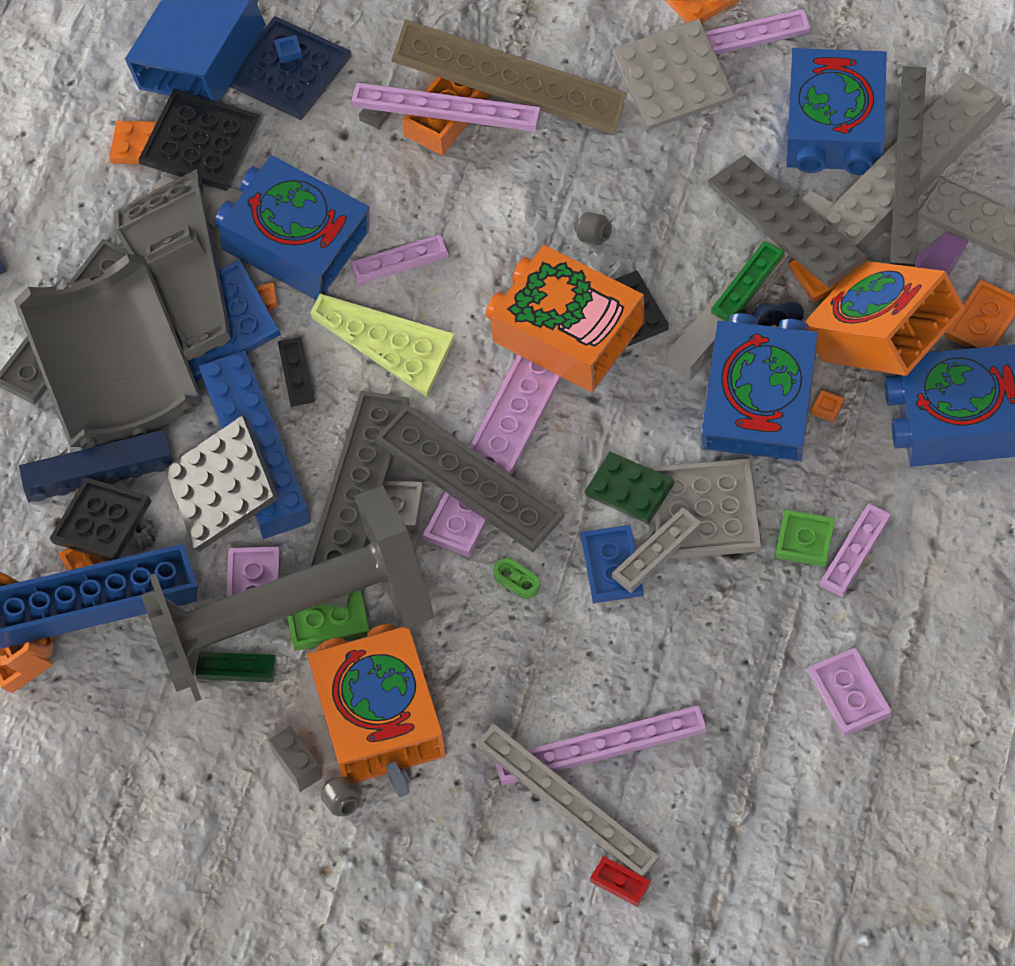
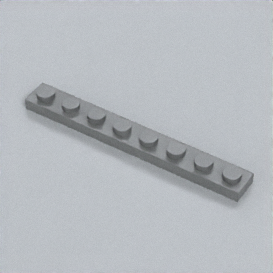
[476,724,659,877]

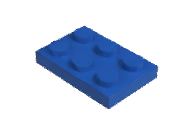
[580,525,644,604]

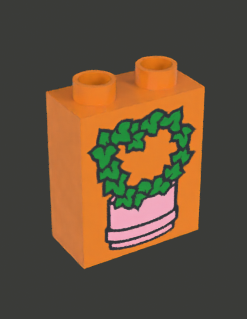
[486,245,645,393]

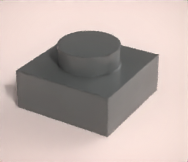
[359,108,391,129]

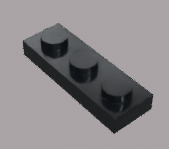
[278,337,315,407]

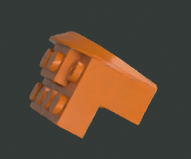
[0,572,54,693]

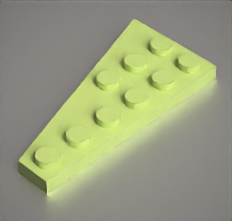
[310,294,455,397]

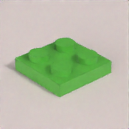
[775,510,835,567]

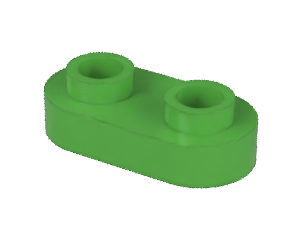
[493,558,540,599]

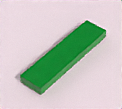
[711,241,785,322]

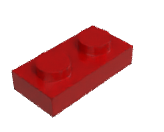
[590,856,651,907]

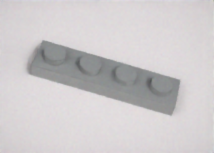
[612,507,702,593]

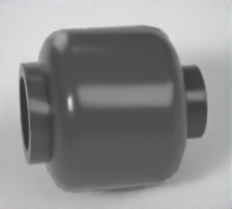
[575,212,612,245]
[321,777,360,816]

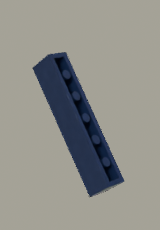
[19,430,173,503]

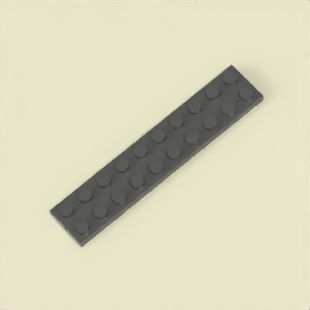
[305,391,409,609]

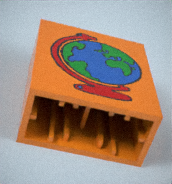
[805,261,965,376]
[307,624,446,784]

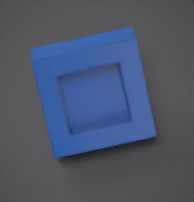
[274,35,303,63]

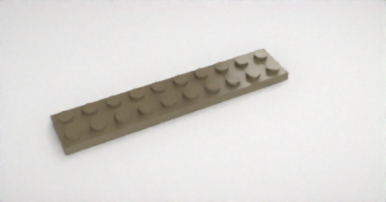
[391,19,627,135]

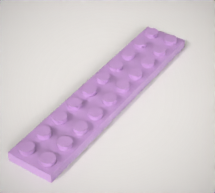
[423,355,562,557]

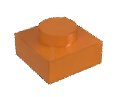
[255,282,279,309]
[811,390,844,423]

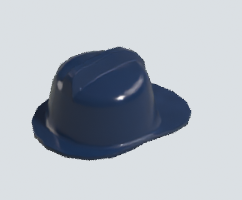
[751,301,804,327]

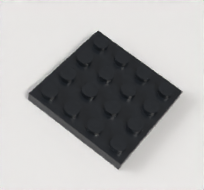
[139,88,261,191]

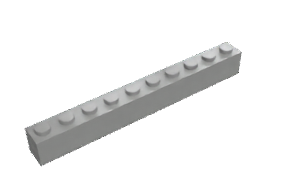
[666,190,834,380]

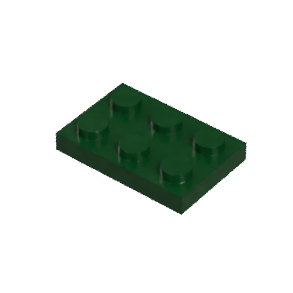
[584,451,675,524]

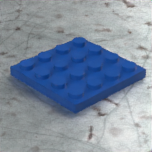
[174,259,281,382]

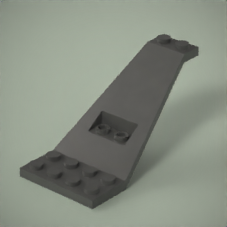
[114,169,231,361]

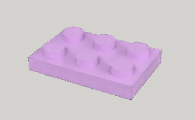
[226,547,280,597]
[808,647,892,736]

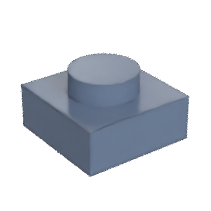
[386,761,410,798]

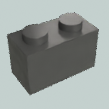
[269,726,322,792]

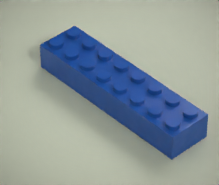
[198,350,311,540]
[0,544,198,649]

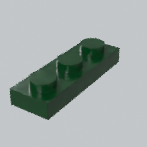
[195,652,277,683]

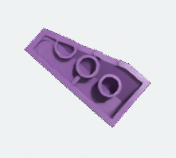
[915,232,968,277]

